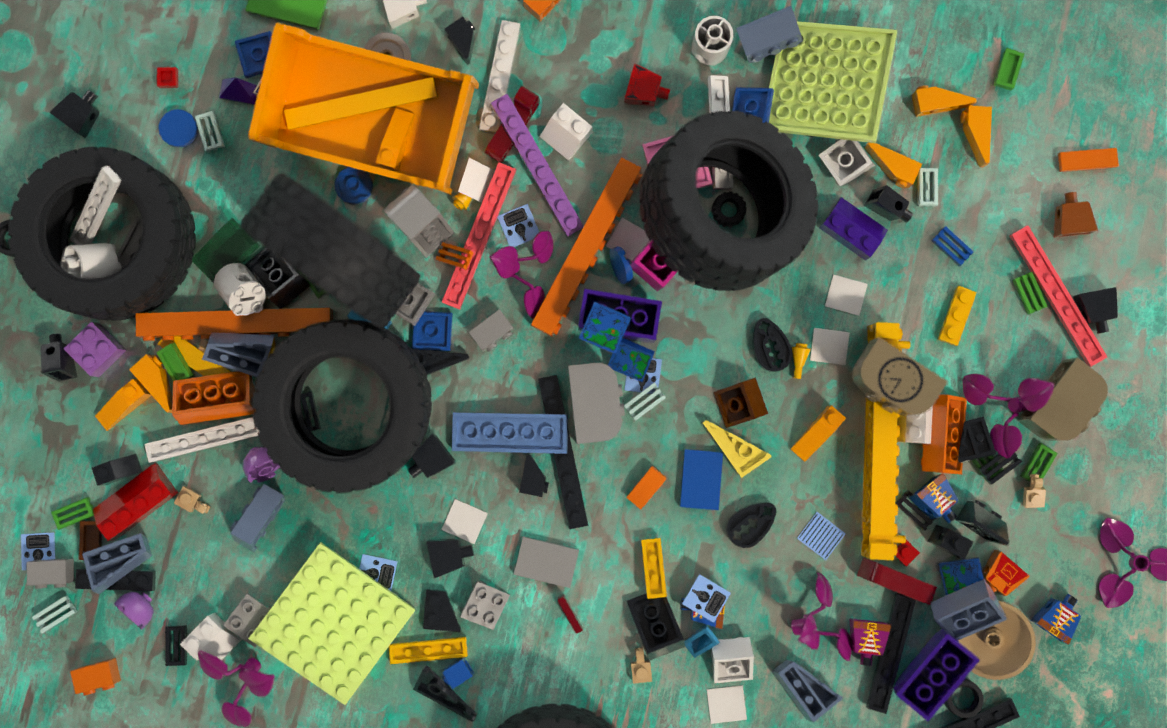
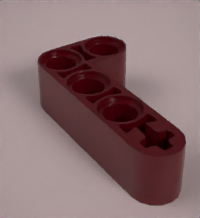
[485,86,540,163]
[856,557,937,605]

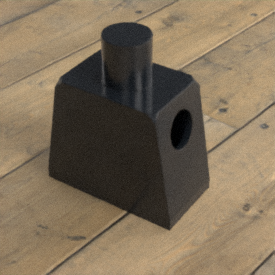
[49,89,100,138]
[864,185,913,223]
[1073,287,1118,334]
[41,334,77,382]
[407,434,457,478]
[927,525,973,559]
[426,539,474,578]

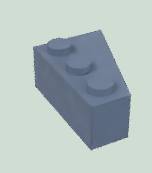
[202,332,274,377]
[230,484,285,553]
[82,533,152,594]
[772,660,843,722]

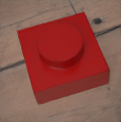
[157,67,178,88]
[894,539,920,567]

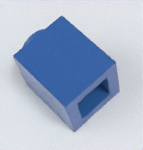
[442,657,474,689]

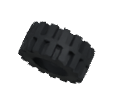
[711,191,747,227]

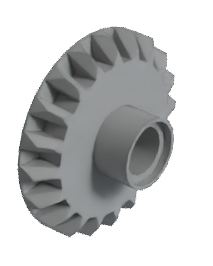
[364,33,411,61]

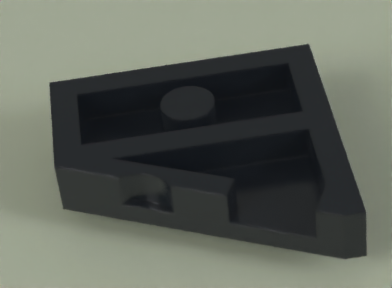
[957,416,996,464]
[423,589,461,632]

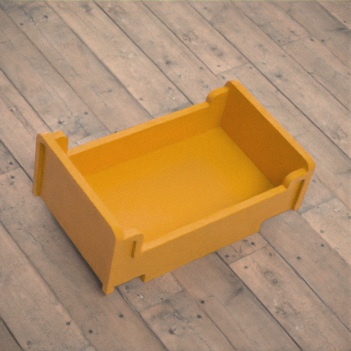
[249,22,479,195]

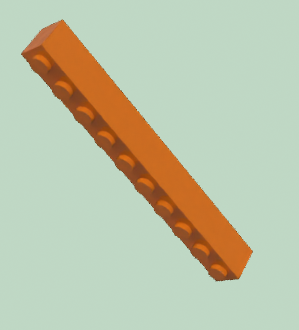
[531,157,642,337]
[136,307,333,341]

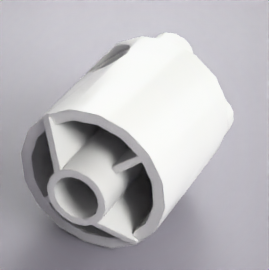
[692,16,733,66]
[60,243,122,279]
[214,263,266,316]

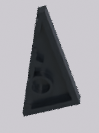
[412,349,470,375]
[413,665,477,722]

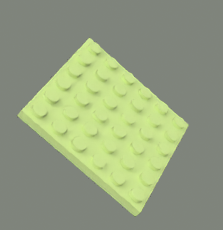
[769,21,898,143]
[249,542,415,705]

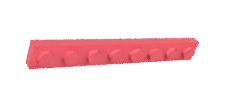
[442,162,517,310]
[1010,225,1107,367]

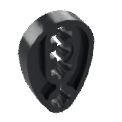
[753,318,793,372]
[726,502,777,548]

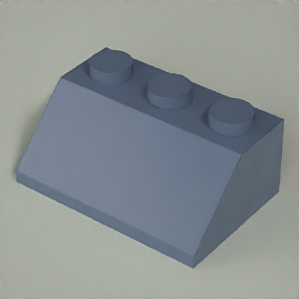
[736,6,803,63]
[931,579,1007,640]

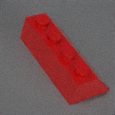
[93,462,178,541]

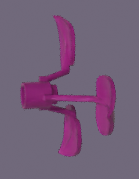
[490,231,553,319]
[962,374,1054,458]
[1099,518,1167,608]
[791,572,852,662]
[198,650,275,728]

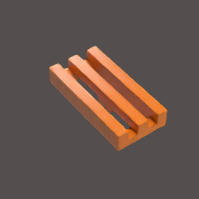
[435,242,474,270]

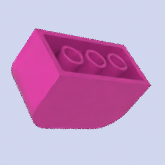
[630,240,678,292]

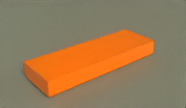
[1058,148,1119,172]

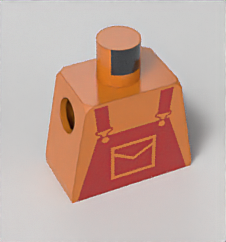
[982,550,1030,596]

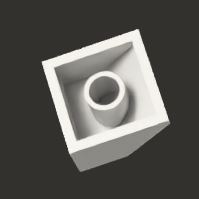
[540,103,593,161]
[819,139,875,186]
[897,406,933,444]
[180,613,242,661]
[711,637,754,683]

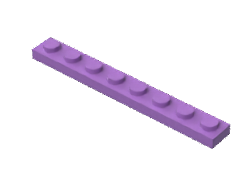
[491,94,584,237]

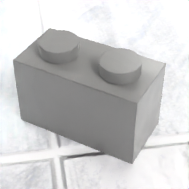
[469,309,514,352]
[27,558,74,589]

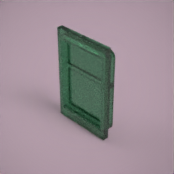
[192,218,260,283]

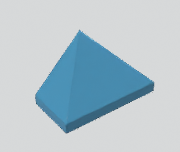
[684,624,720,658]

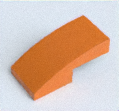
[626,466,667,510]

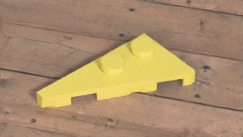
[702,420,772,478]

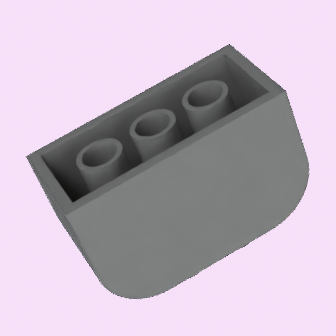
[383,184,454,258]
[568,363,625,444]

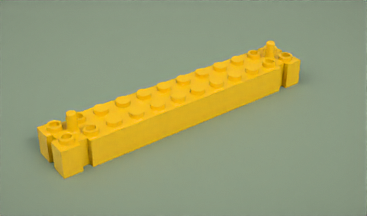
[861,322,911,560]

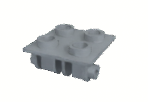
[460,580,510,630]
[223,594,272,647]

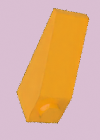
[911,85,977,117]
[960,105,992,168]
[376,108,414,170]
[864,142,922,188]
[129,354,173,413]
[95,379,152,431]
[790,405,846,462]

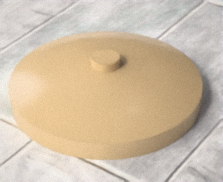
[958,600,1036,680]

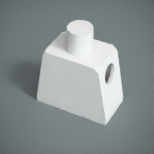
[383,0,427,29]

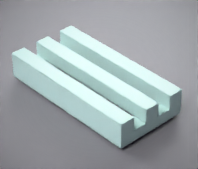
[195,110,225,153]
[917,168,938,207]
[624,382,666,421]
[32,595,78,633]

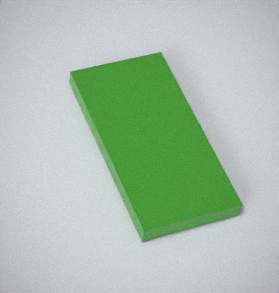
[246,0,327,30]

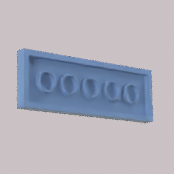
[452,413,568,454]

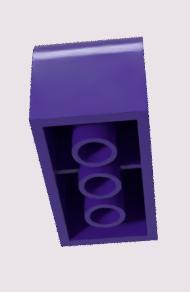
[578,289,662,343]
[893,629,980,722]

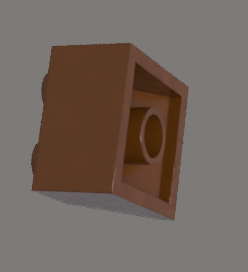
[714,377,768,428]

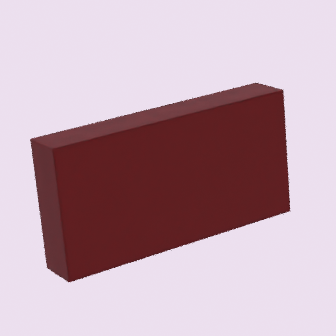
[557,594,583,634]

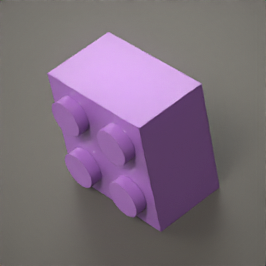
[64,322,127,377]

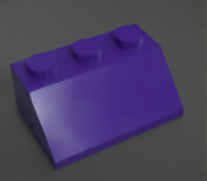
[819,197,888,261]

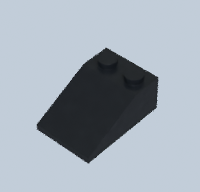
[244,248,310,309]
[955,500,1009,546]
[627,593,685,661]

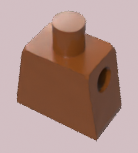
[1054,192,1098,238]

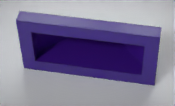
[219,77,257,105]

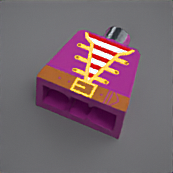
[849,618,891,666]

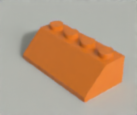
[172,371,255,425]
[921,394,967,475]

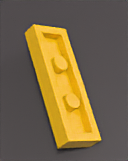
[938,286,977,346]
[641,538,667,599]

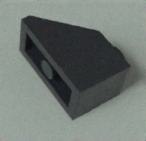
[444,16,475,65]
[91,454,143,486]
[519,454,549,497]

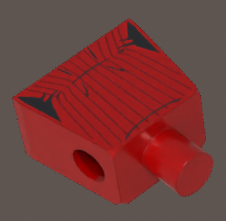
[624,64,671,107]

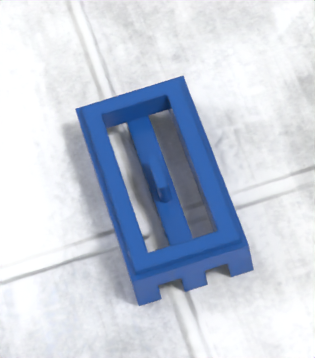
[931,226,974,266]

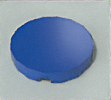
[159,109,198,147]
[334,167,373,204]
[609,246,633,285]

